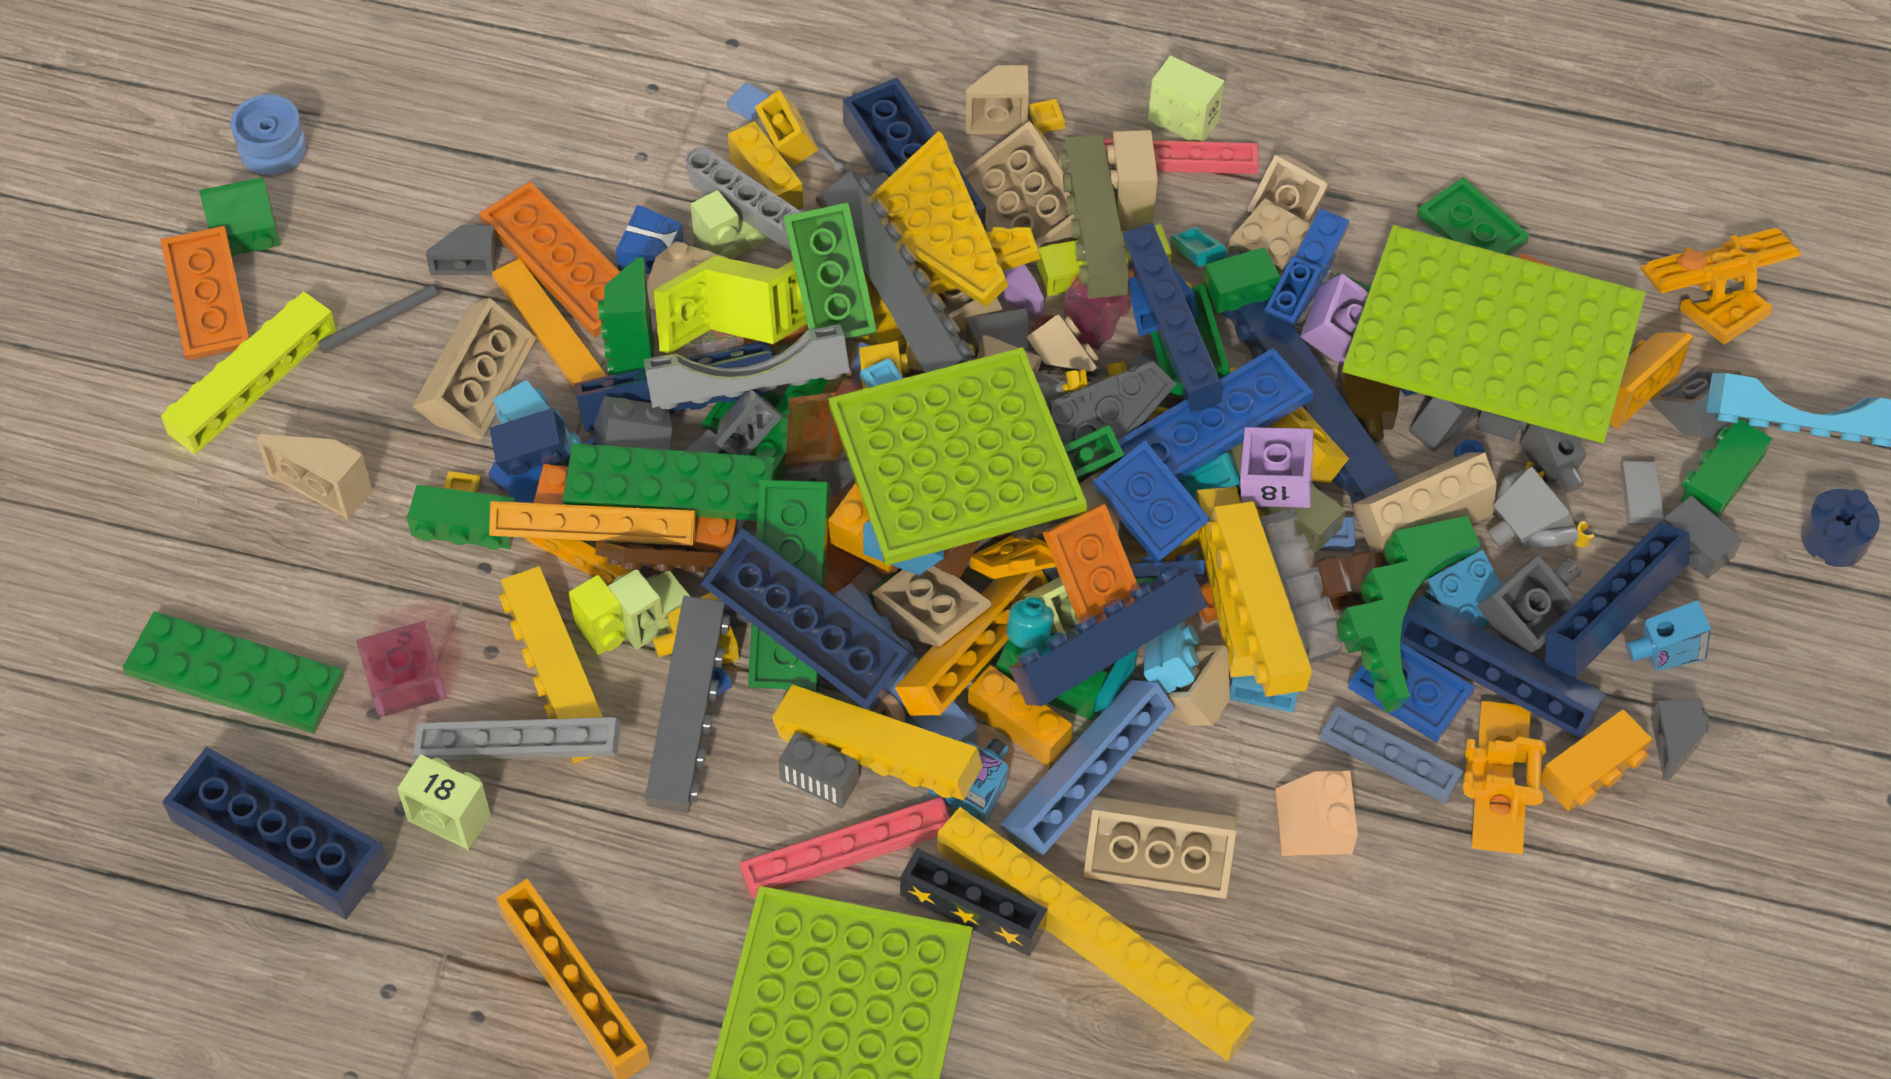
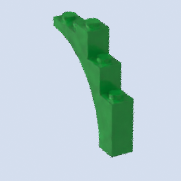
[1336,515,1480,713]

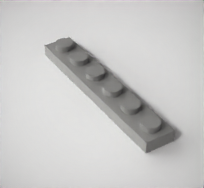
[413,717,621,760]

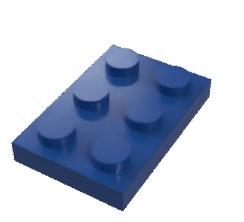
[1091,441,1211,564]
[1348,642,1475,743]

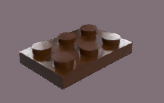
[595,541,719,572]

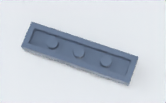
[1319,706,1463,804]

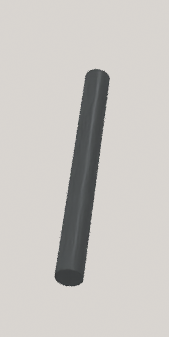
[318,284,438,353]

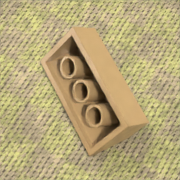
[412,298,537,439]
[1353,452,1497,564]
[1083,797,1237,899]

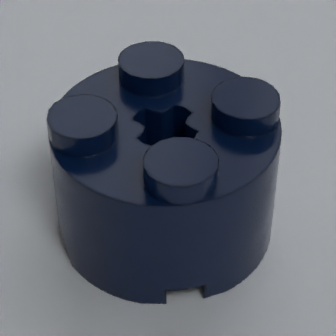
[1801,489,1880,567]

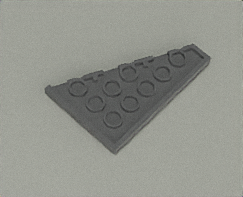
[1035,361,1176,531]

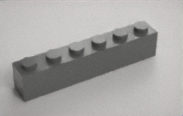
[645,595,731,813]

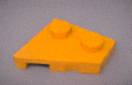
[1680,289,1772,345]
[970,531,1056,579]

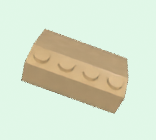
[962,121,1078,248]

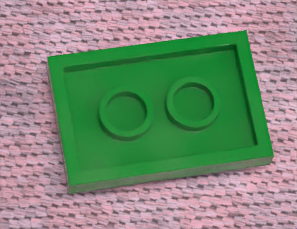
[1416,177,1530,255]

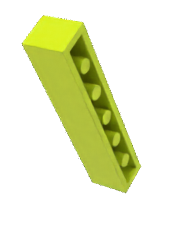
[161,291,337,455]

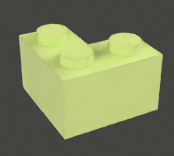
[691,190,768,260]
[608,569,689,650]

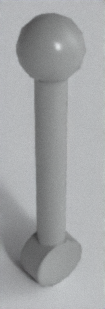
[809,129,845,174]

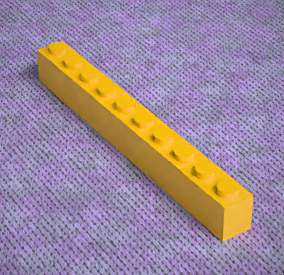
[937,807,1254,1062]

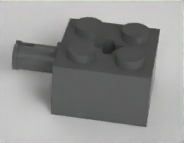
[1476,555,1582,653]

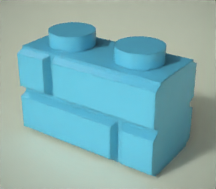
[1144,621,1199,694]

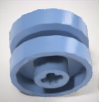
[230,94,307,175]

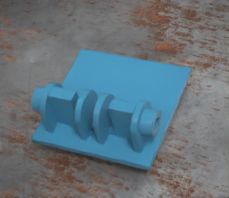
[1425,549,1501,628]

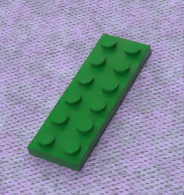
[563,443,775,521]
[748,480,830,691]
[122,611,344,734]

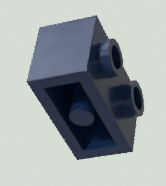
[489,408,570,476]

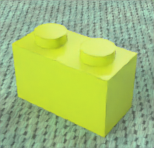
[569,575,627,656]

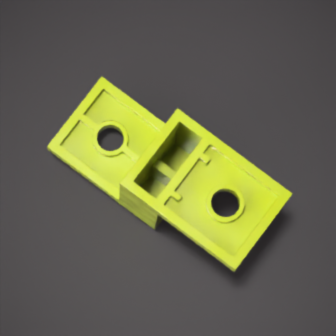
[653,256,807,353]

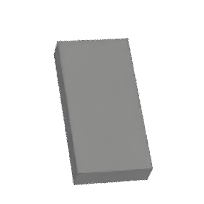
[1621,461,1664,524]

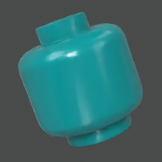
[1006,597,1054,650]

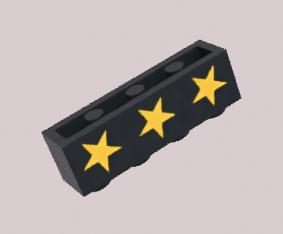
[900,848,1048,957]

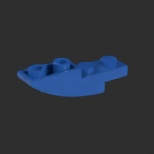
[1264,208,1349,325]

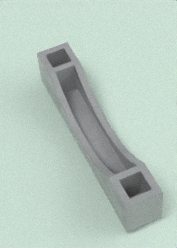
[643,324,850,409]

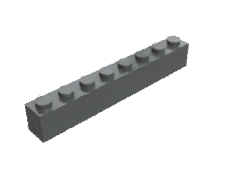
[821,171,975,373]

